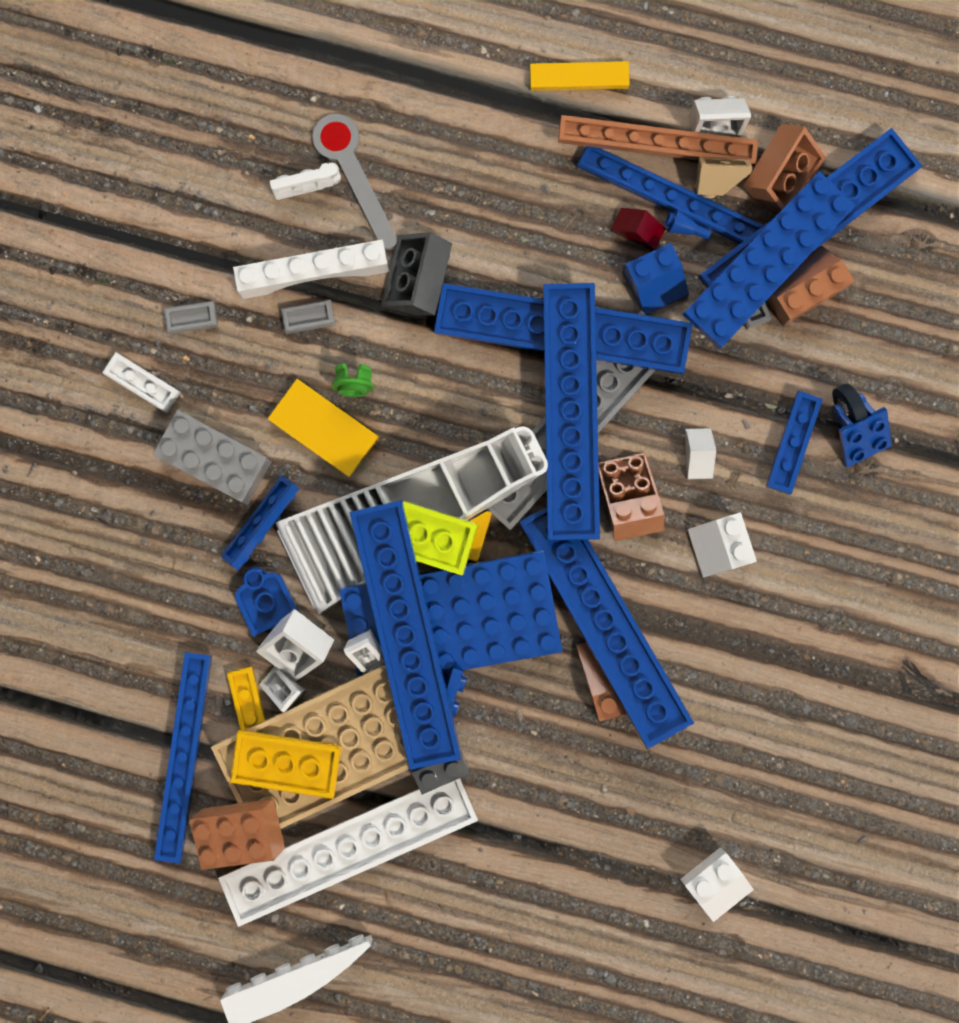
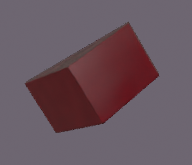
[610,208,666,251]

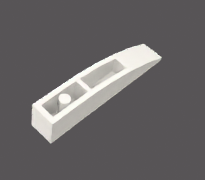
[220,934,373,1023]

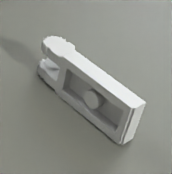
[270,162,341,200]

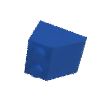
[622,243,689,315]

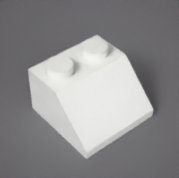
[690,96,751,137]
[687,512,757,578]
[256,609,334,682]
[680,847,754,922]

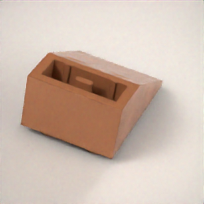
[598,453,665,541]

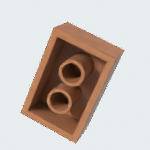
[189,798,285,870]

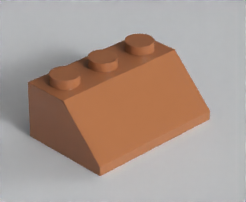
[744,124,826,214]
[767,246,855,326]

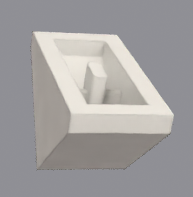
[685,428,716,479]
[344,629,385,674]
[259,666,306,712]

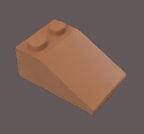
[576,642,626,722]

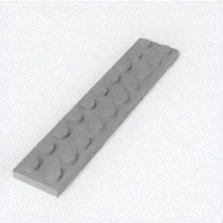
[487,311,655,530]

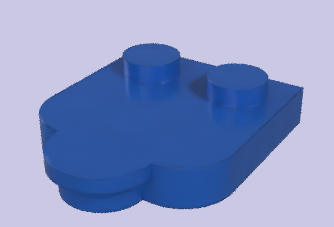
[235,567,300,637]

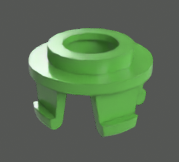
[332,364,374,397]

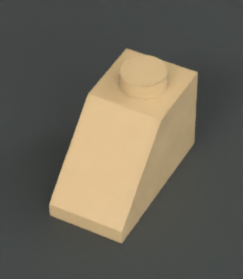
[695,157,752,198]

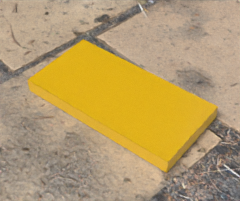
[268,379,379,478]
[230,729,342,799]

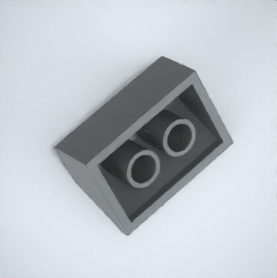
[381,232,452,316]

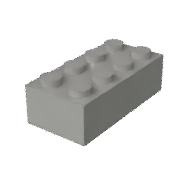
[153,410,272,505]

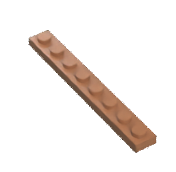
[558,115,758,168]

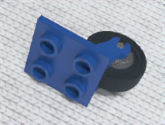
[832,383,892,468]

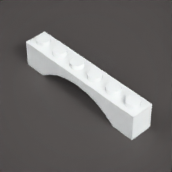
[233,239,389,299]

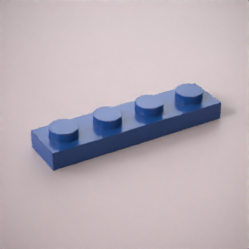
[765,391,823,495]
[221,475,300,570]

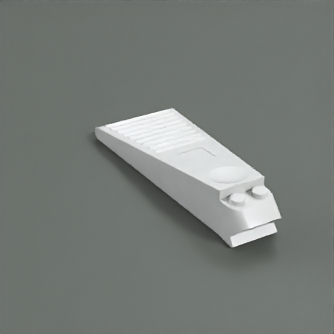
[275,426,548,615]

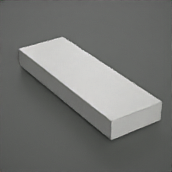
[102,352,181,413]

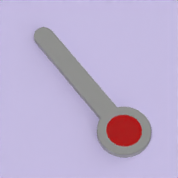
[312,114,397,250]

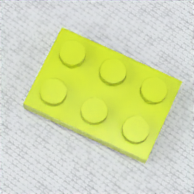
[403,501,479,576]

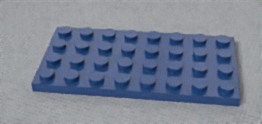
[339,550,563,677]

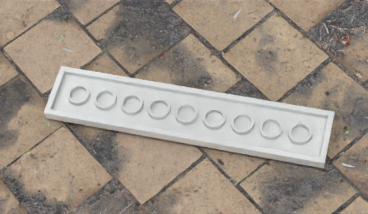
[218,778,478,927]

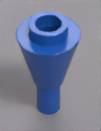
[664,209,711,240]

